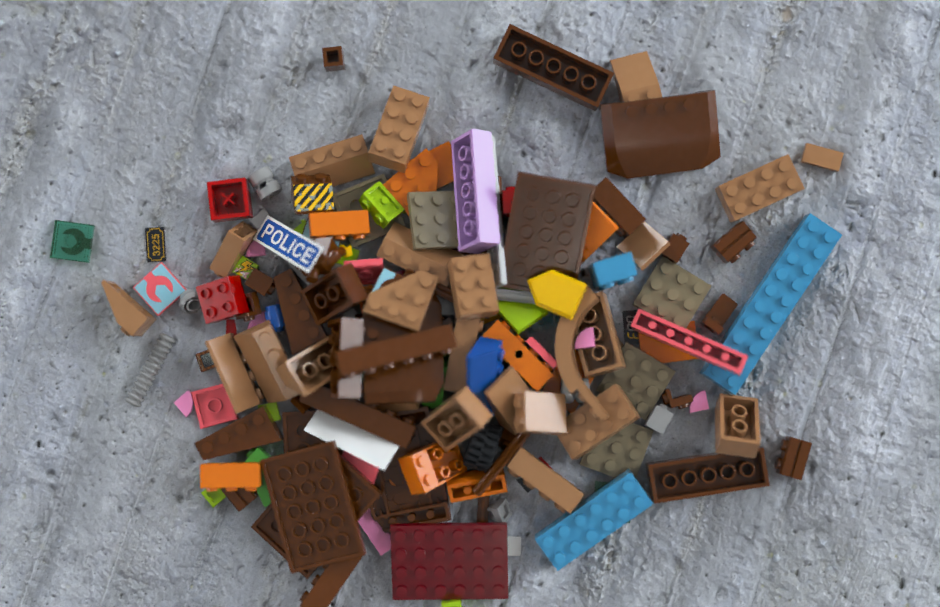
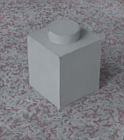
[643,403,674,434]

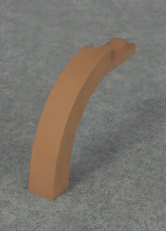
[555,285,610,421]

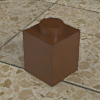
[322,46,345,72]
[660,233,690,264]
[245,268,276,297]

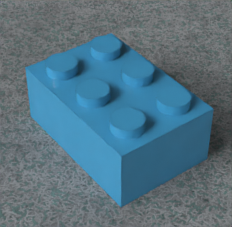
[588,252,638,291]

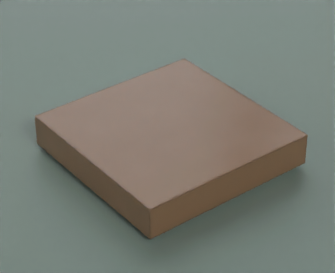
[617,221,671,271]

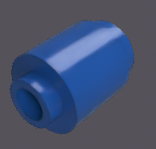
[264,304,285,333]

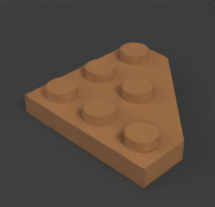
[363,270,439,332]

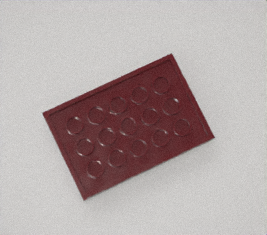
[390,522,508,600]

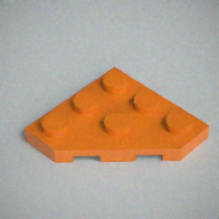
[383,148,439,216]

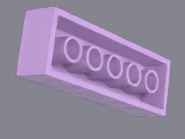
[451,129,500,254]

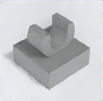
[487,498,512,522]

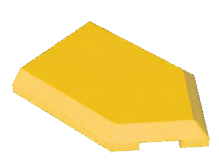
[527,270,588,321]

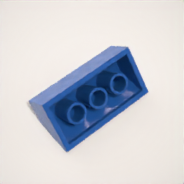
[466,336,505,416]

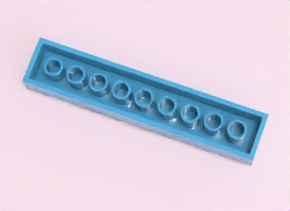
[699,213,842,395]

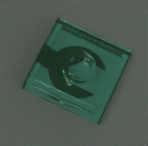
[50,220,95,263]

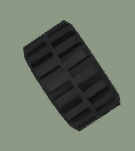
[463,422,501,473]

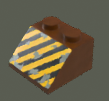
[291,173,334,215]

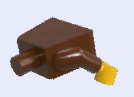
[294,237,353,283]

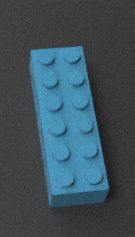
[535,468,653,571]

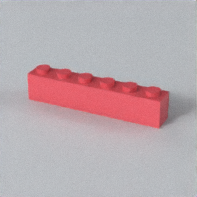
[631,308,748,377]

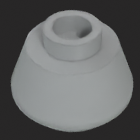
[179,289,202,314]

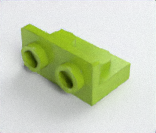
[358,181,405,229]

